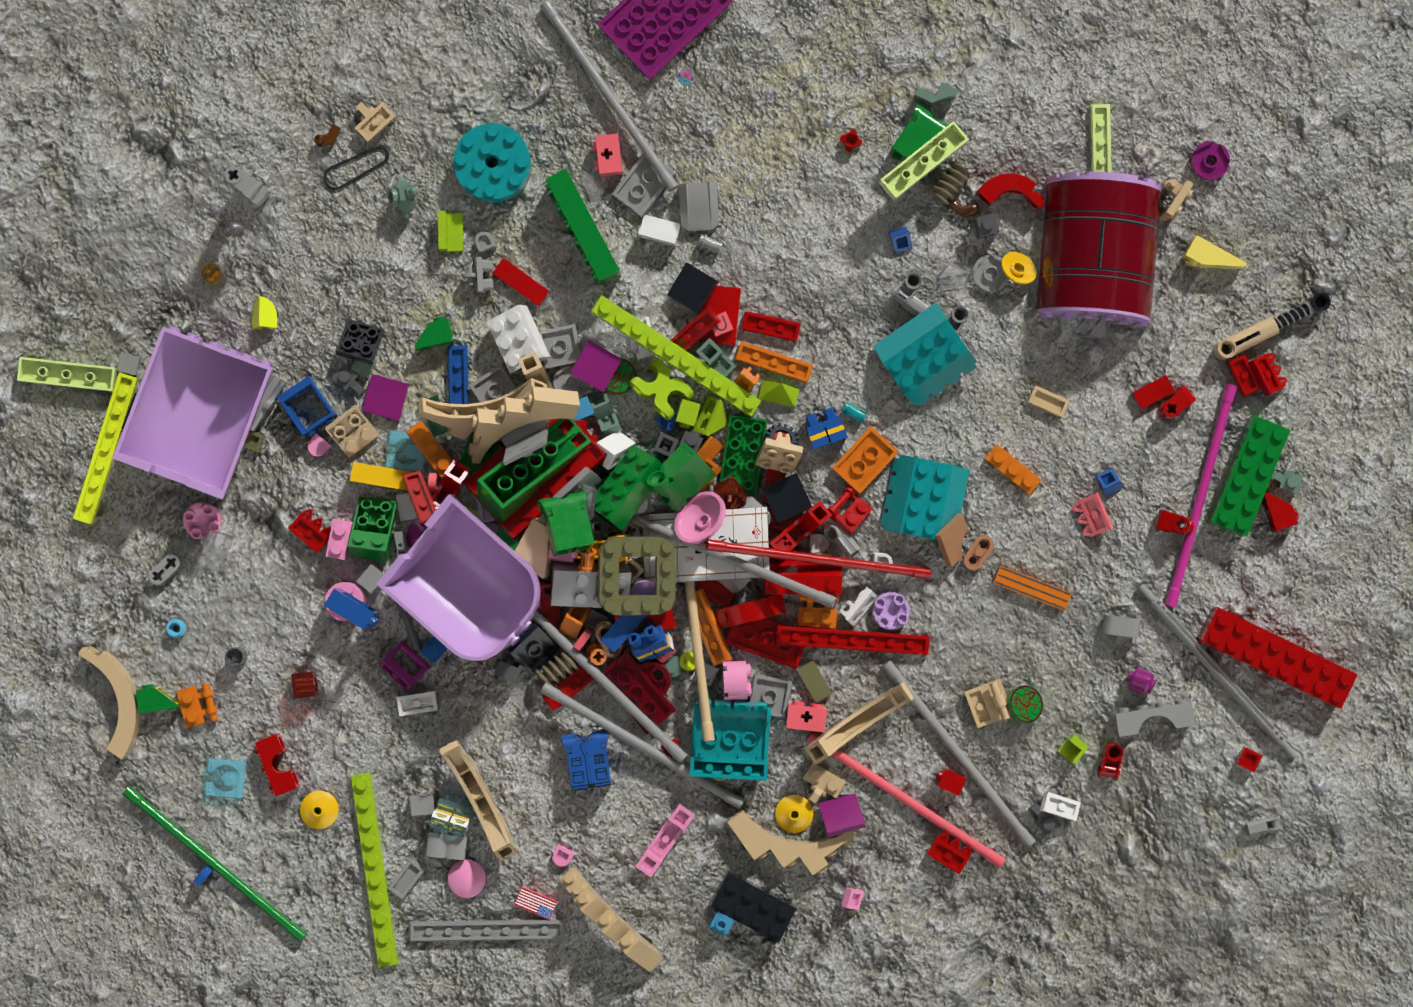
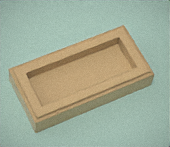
[1027,385,1070,419]

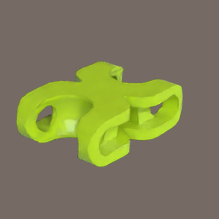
[630,357,694,420]

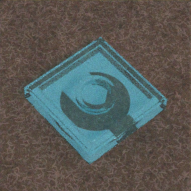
[385,430,425,473]
[204,757,247,799]

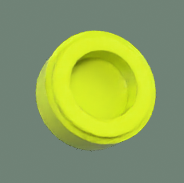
[680,651,695,671]

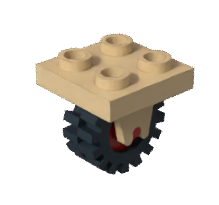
[755,423,803,474]

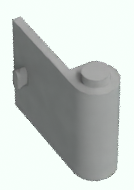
[501,419,550,465]

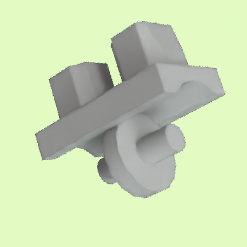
[462,257,493,294]

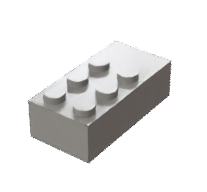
[550,561,632,608]

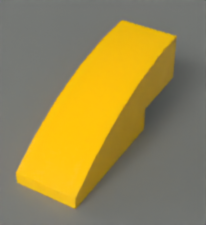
[350,462,413,491]

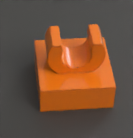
[734,367,760,392]

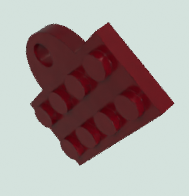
[602,650,677,734]

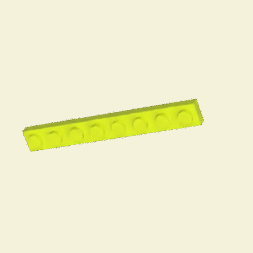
[73,372,139,525]

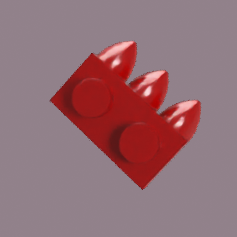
[1249,353,1287,396]
[288,509,331,553]
[926,832,971,875]

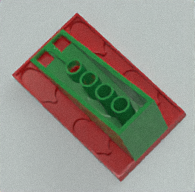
[464,418,605,540]

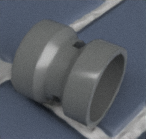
[225,647,248,667]

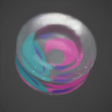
[676,66,695,87]

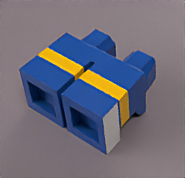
[806,408,848,450]
[629,625,674,663]

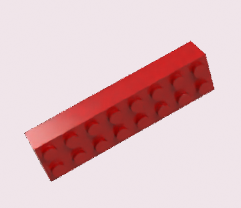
[1197,607,1358,709]

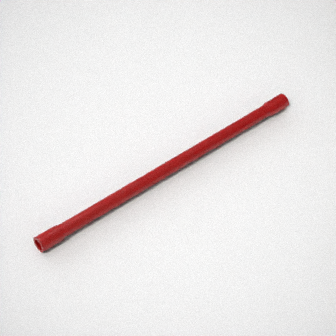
[706,539,931,579]

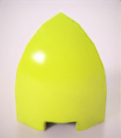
[252,296,277,330]

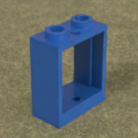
[277,376,337,437]
[324,588,380,630]

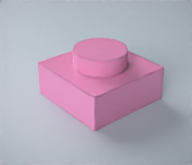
[841,887,864,910]

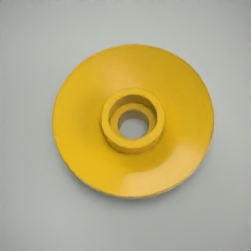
[1001,252,1037,285]
[300,791,339,829]
[775,794,813,833]

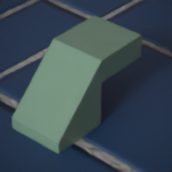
[913,82,959,107]
[696,338,737,377]
[588,391,622,437]

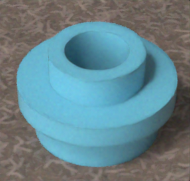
[166,619,186,638]

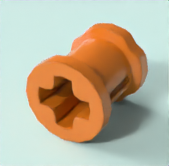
[578,548,597,572]
[586,643,607,665]

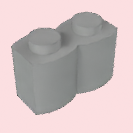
[426,829,468,860]

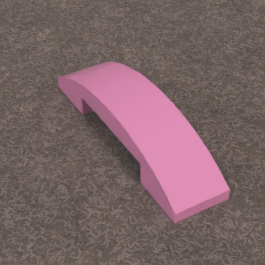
[635,804,695,877]

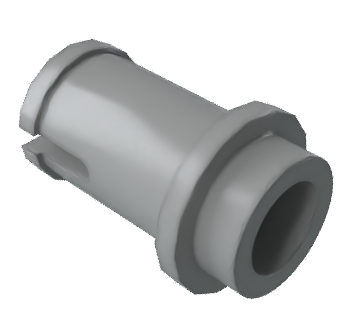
[697,234,723,254]

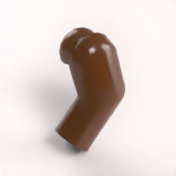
[314,124,341,147]
[950,200,980,218]

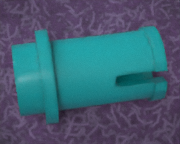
[842,402,867,423]

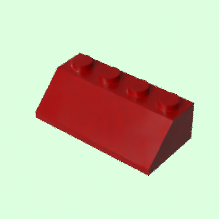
[763,556,842,595]

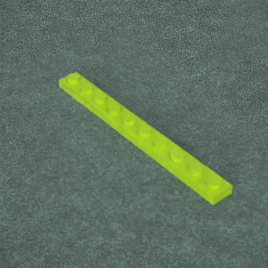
[591,295,761,417]
[351,772,399,967]

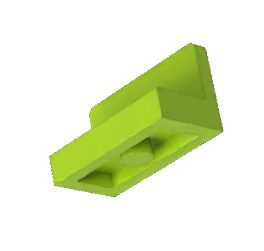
[438,211,464,252]

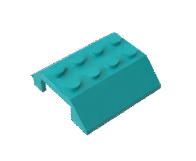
[873,302,977,406]
[880,455,970,541]
[690,699,771,781]

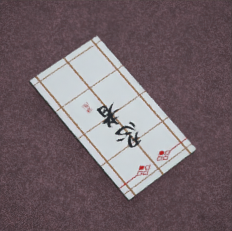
[643,507,770,583]

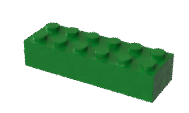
[545,168,621,286]
[1206,415,1290,537]

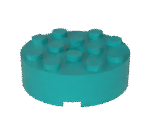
[453,123,532,203]

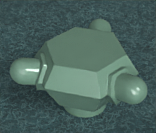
[388,177,418,220]

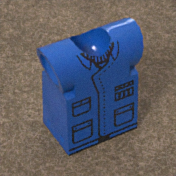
[561,729,612,791]

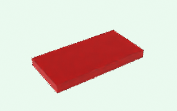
[725,618,805,669]

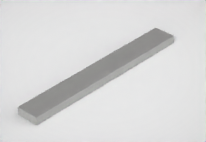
[410,919,565,942]

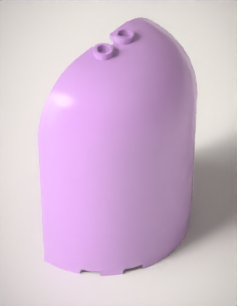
[376,495,541,661]

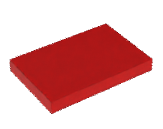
[699,286,741,346]

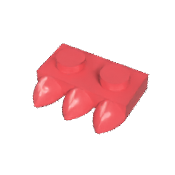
[1072,493,1113,536]

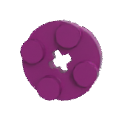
[1190,141,1230,180]

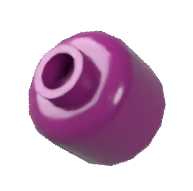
[1126,667,1157,696]

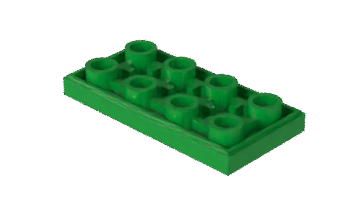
[719,415,768,496]

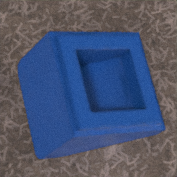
[888,227,913,254]
[1095,468,1122,497]

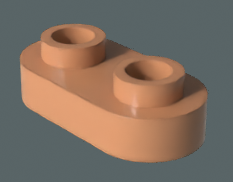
[963,535,994,570]
[594,622,623,657]

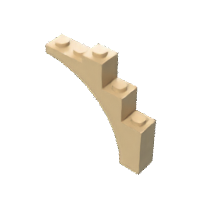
[418,378,547,440]
[469,386,580,464]
[439,740,517,861]
[727,809,855,875]
[560,867,664,972]

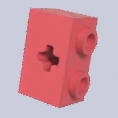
[592,134,623,177]
[785,701,827,732]

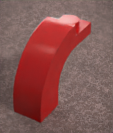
[975,173,1045,211]
[432,460,470,509]
[769,501,832,560]
[715,595,786,629]

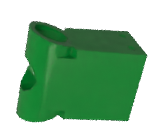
[889,103,949,163]
[647,442,716,512]
[537,491,595,557]

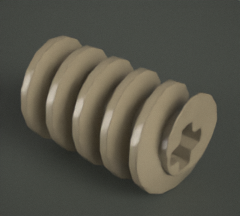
[930,162,969,205]
[535,652,579,687]

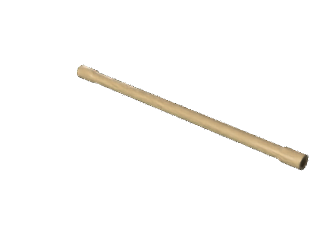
[675,512,715,742]

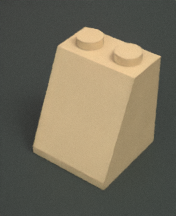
[515,517,552,578]

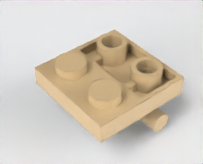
[1159,179,1194,222]
[325,405,379,458]
[964,678,1011,728]

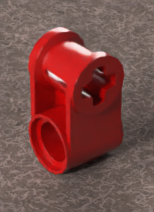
[1159,385,1196,419]
[1154,510,1194,536]
[1097,742,1123,781]

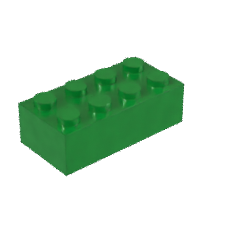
[587,444,662,531]

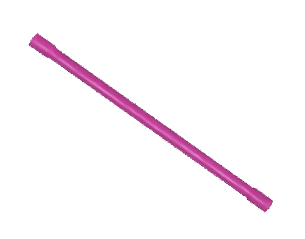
[1165,384,1237,608]

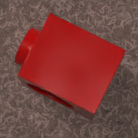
[935,767,967,796]

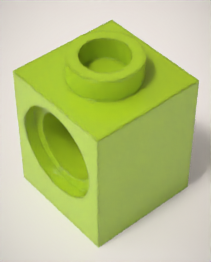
[676,399,701,430]

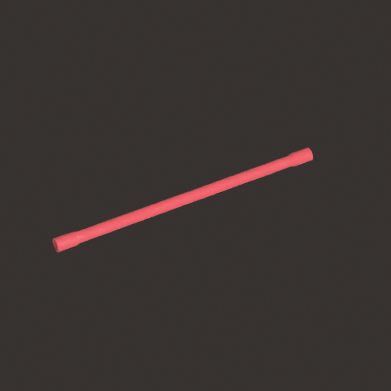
[806,731,1005,868]

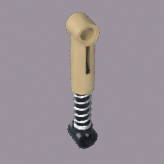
[1213,292,1331,360]

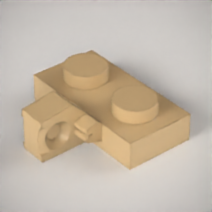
[355,102,396,143]
[803,762,846,803]

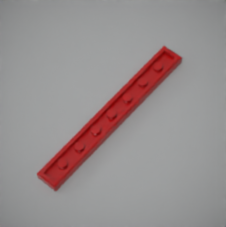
[775,625,930,655]

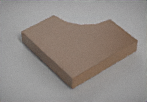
[935,513,969,567]

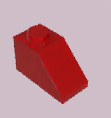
[1262,493,1299,531]

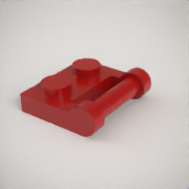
[827,486,873,535]

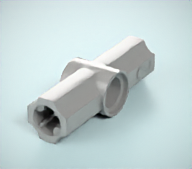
[251,374,286,431]
[822,503,861,558]

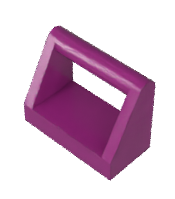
[379,640,431,692]

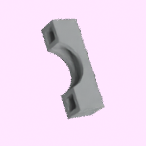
[1112,699,1195,737]

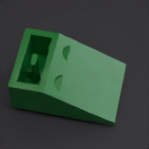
[348,496,397,562]

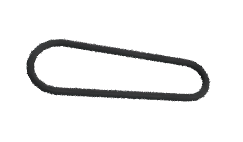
[323,146,389,190]

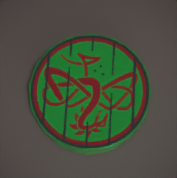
[605,357,637,395]
[1006,685,1043,724]

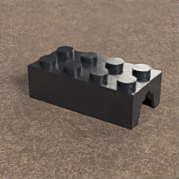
[710,870,797,943]

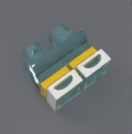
[430,792,473,837]

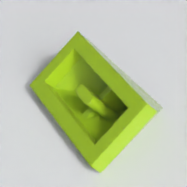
[758,380,800,408]
[693,396,728,436]

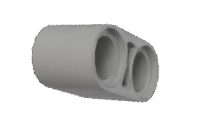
[1102,615,1141,638]

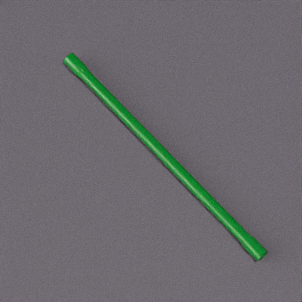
[122,786,307,942]

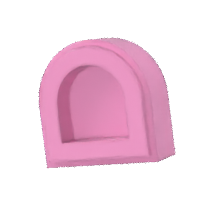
[308,433,332,457]
[552,844,575,867]

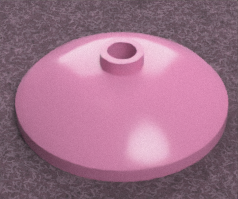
[674,491,726,544]

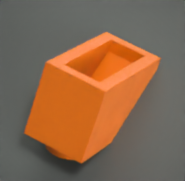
[558,607,593,639]

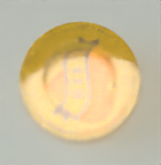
[201,264,222,284]

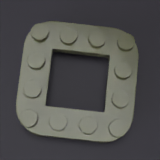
[596,536,676,615]

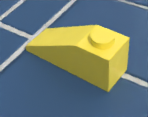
[1181,235,1247,269]

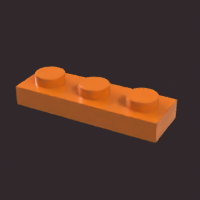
[405,420,453,478]
[984,444,1041,495]

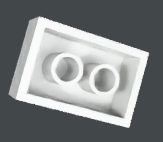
[487,305,550,374]

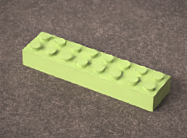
[879,121,969,201]
[17,357,118,392]

